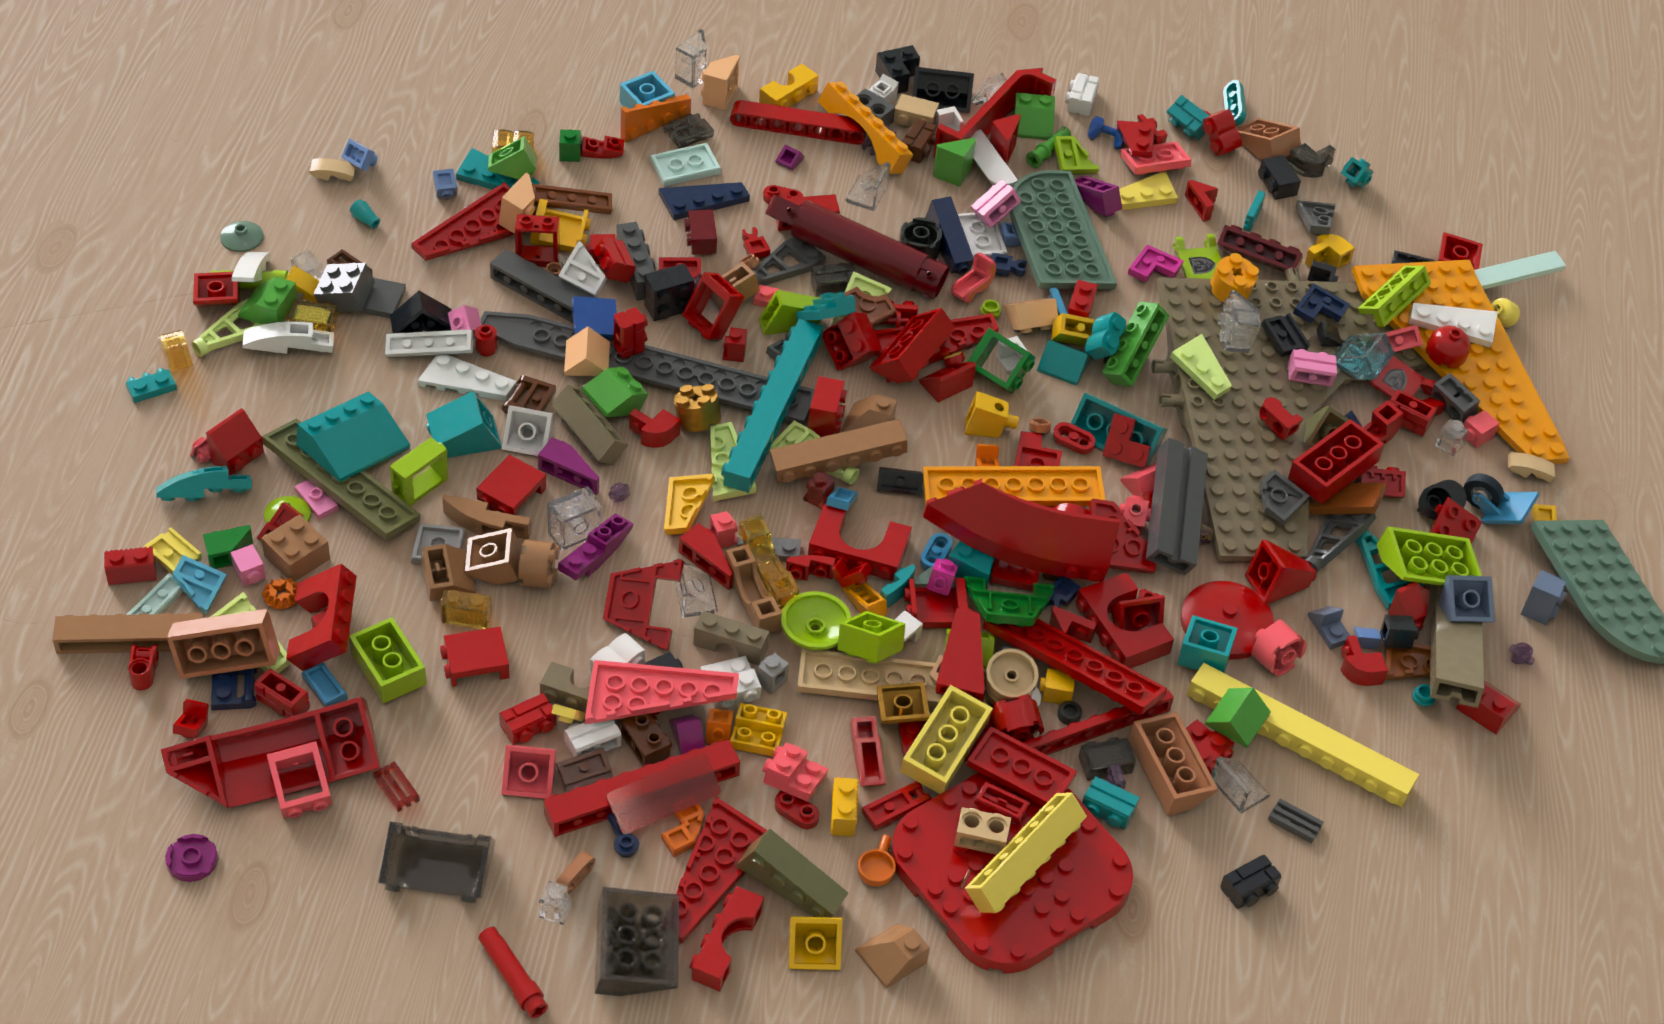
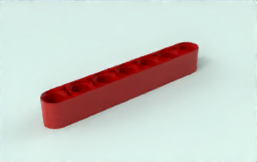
[730,100,867,145]

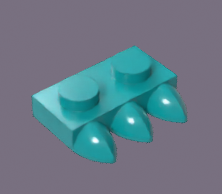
[126,367,177,403]

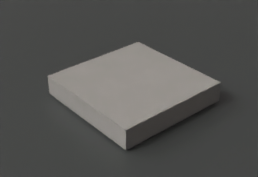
[411,523,466,565]

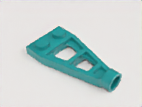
[1355,529,1424,610]

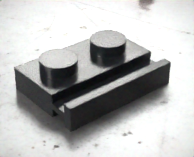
[1261,313,1310,357]

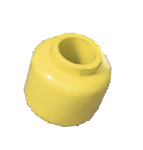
[1491,298,1520,328]

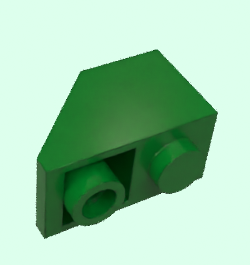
[203,525,253,569]

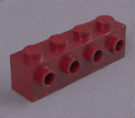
[1217,225,1303,273]

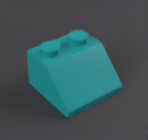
[1177,615,1238,673]

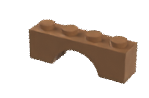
[726,544,782,634]

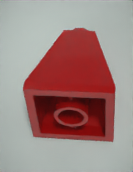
[1245,539,1316,604]

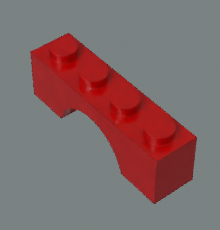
[689,886,764,992]

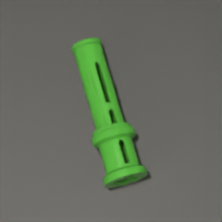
[1026,126,1071,168]

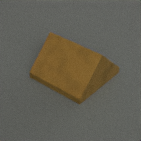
[877,682,930,724]

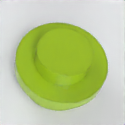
[980,300,1001,318]

